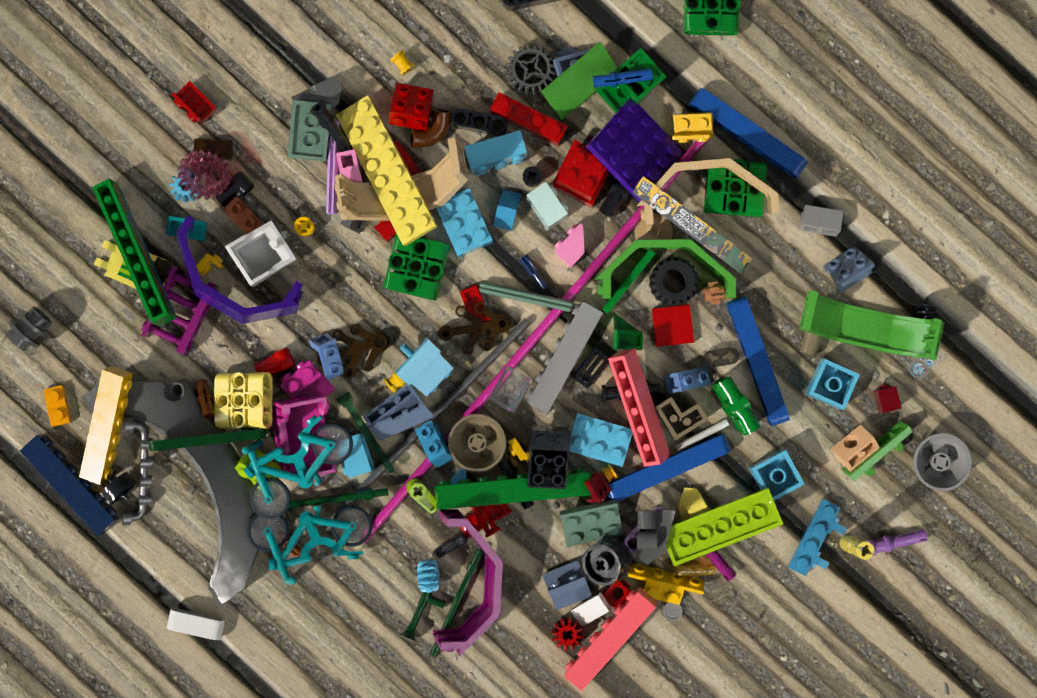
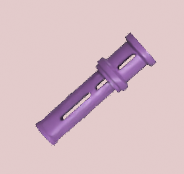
[867,529,928,556]

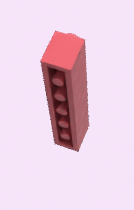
[608,348,671,467]
[564,587,657,691]

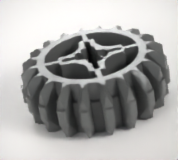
[506,44,557,96]

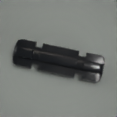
[434,533,468,558]

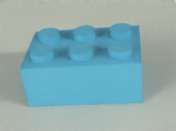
[464,130,527,176]
[436,188,493,258]
[569,413,633,467]

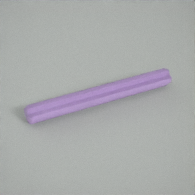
[326,120,340,215]

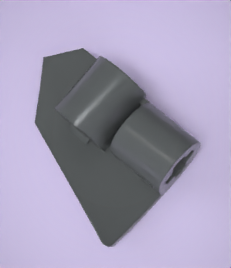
[291,78,343,110]
[637,510,675,565]

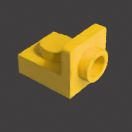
[196,253,225,276]

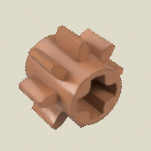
[703,281,725,305]

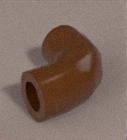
[410,109,452,148]

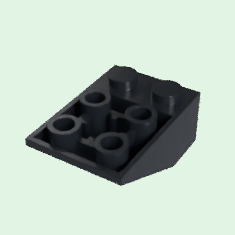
[527,425,571,489]

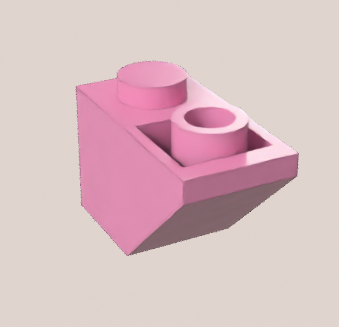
[336,149,363,183]
[554,223,585,268]

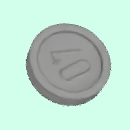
[663,602,682,621]

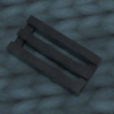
[572,347,610,389]

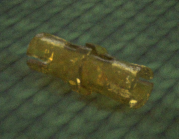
[674,563,715,578]

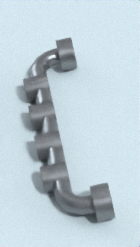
[122,417,153,526]

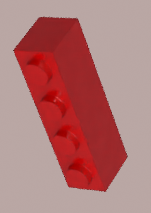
[490,92,567,147]

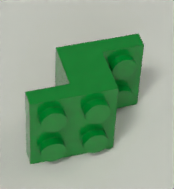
[596,48,666,113]

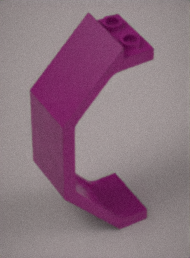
[433,509,503,656]

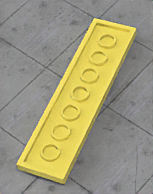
[336,95,438,246]

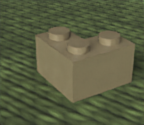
[655,397,709,440]

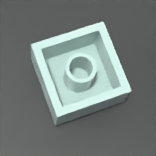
[526,182,569,231]

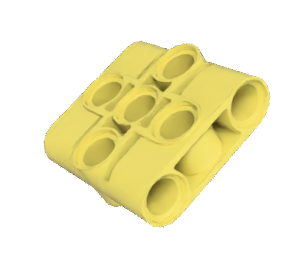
[214,372,273,429]

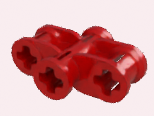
[460,504,512,538]

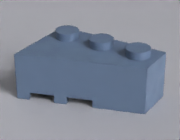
[363,384,434,440]

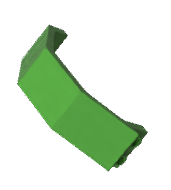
[594,239,736,299]
[799,290,944,361]

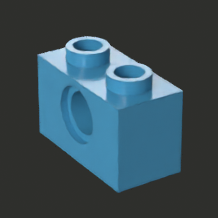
[415,420,453,467]

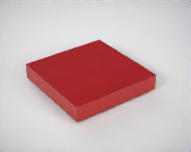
[651,305,694,347]

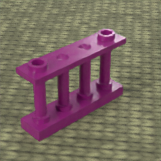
[141,266,219,355]

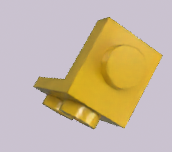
[508,438,527,462]

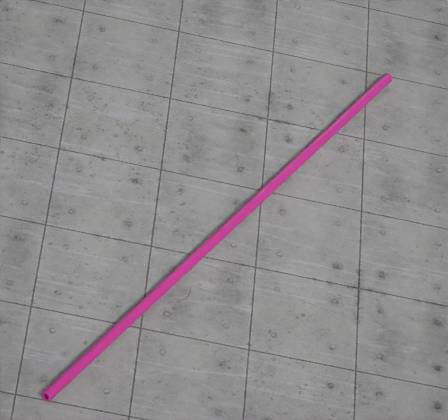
[358,139,709,544]

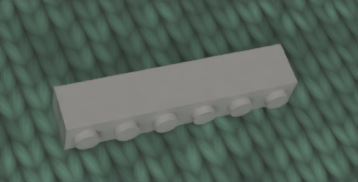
[526,302,603,414]

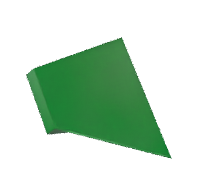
[613,312,643,350]

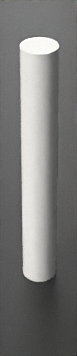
[675,419,729,452]

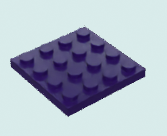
[586,98,683,202]

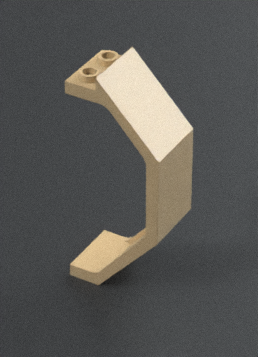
[334,137,468,221]
[637,158,780,225]

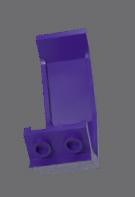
[177,216,303,324]

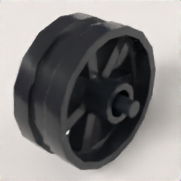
[100,472,137,506]

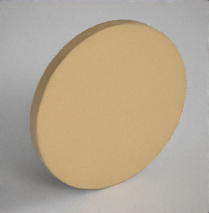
[635,213,673,251]

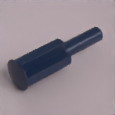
[518,254,547,290]

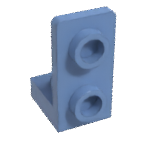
[309,333,344,380]
[664,366,711,394]

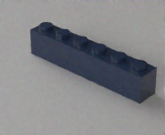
[20,435,120,536]

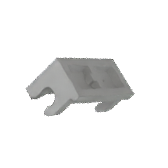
[799,205,843,237]

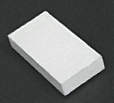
[571,593,612,626]

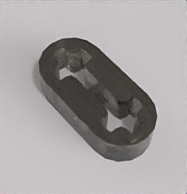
[702,347,739,367]

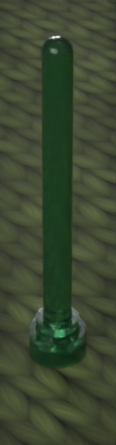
[336,391,395,473]

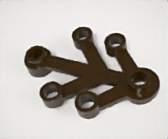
[438,302,512,355]
[317,324,390,378]

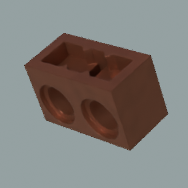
[223,196,264,234]

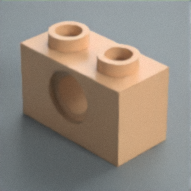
[831,425,880,472]

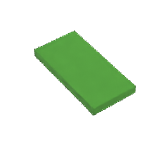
[541,42,617,120]

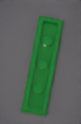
[601,250,655,315]

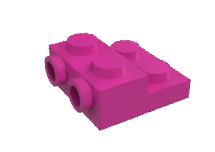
[280,360,335,399]

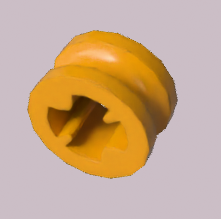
[601,464,618,483]

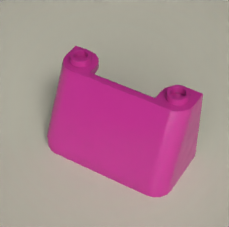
[272,396,337,482]

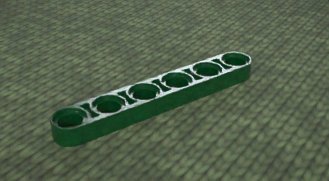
[149,429,267,451]

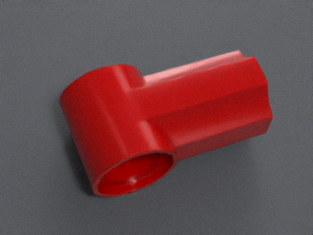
[254,348,296,375]

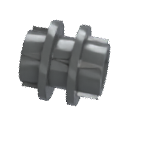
[6,306,52,351]

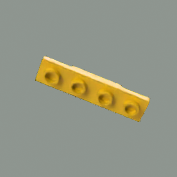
[628,563,704,605]

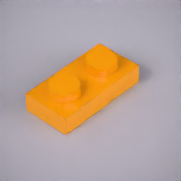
[43,385,72,427]

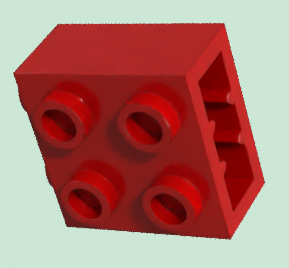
[389,82,434,131]

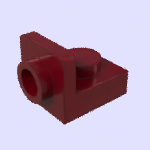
[584,471,612,503]

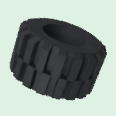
[649,257,699,306]

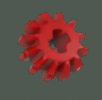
[551,617,584,651]

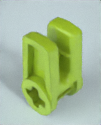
[406,478,437,514]

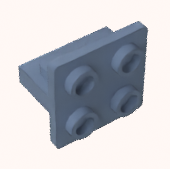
[823,247,875,293]
[543,560,591,610]

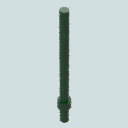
[274,488,389,510]
[430,549,484,657]

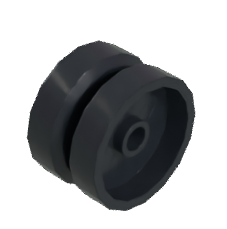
[582,537,632,586]

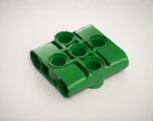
[683,0,741,36]
[704,158,767,218]
[383,233,450,301]
[711,376,761,435]

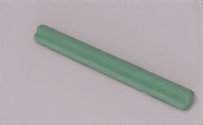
[479,282,573,312]

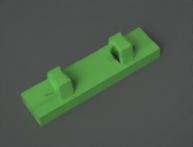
[842,421,913,481]

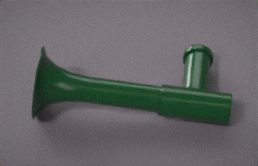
[399,592,446,642]

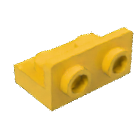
[672,112,714,143]

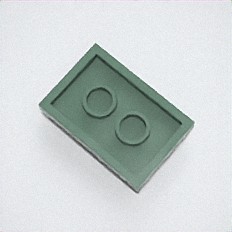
[288,99,332,162]
[559,499,623,547]

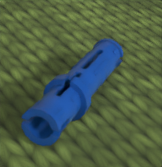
[593,68,652,88]

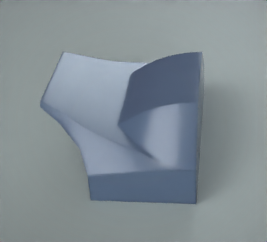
[553,47,589,76]

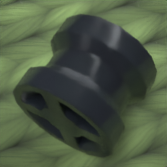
[523,166,541,187]

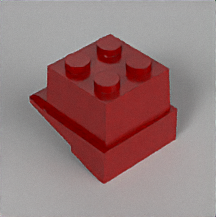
[552,139,609,208]

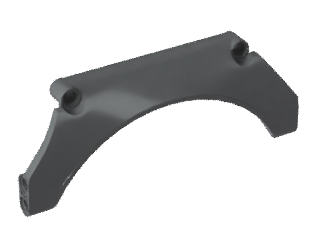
[82,379,277,606]

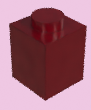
[873,383,902,413]

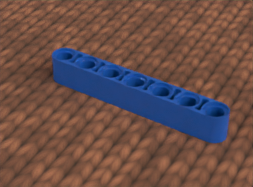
[689,88,808,179]
[726,296,790,427]
[607,433,732,502]

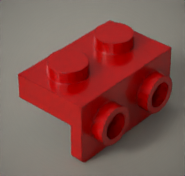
[171,81,217,125]

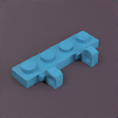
[787,499,847,576]

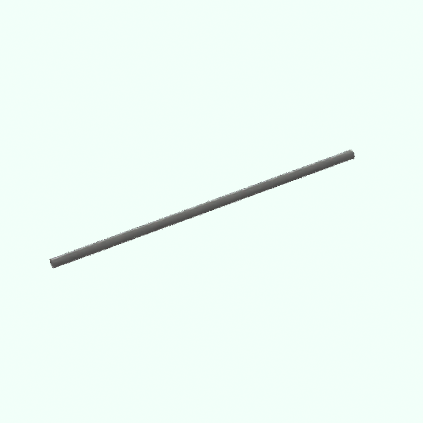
[337,319,530,514]

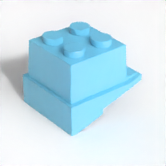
[395,337,453,396]

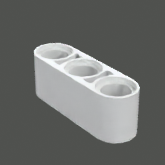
[166,608,225,640]

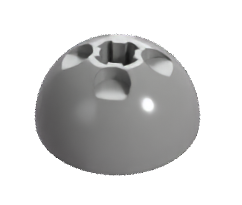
[913,433,972,491]

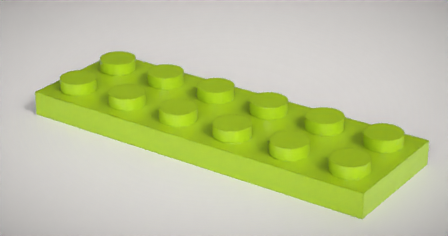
[666,487,783,566]

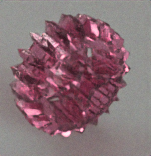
[178,148,231,200]

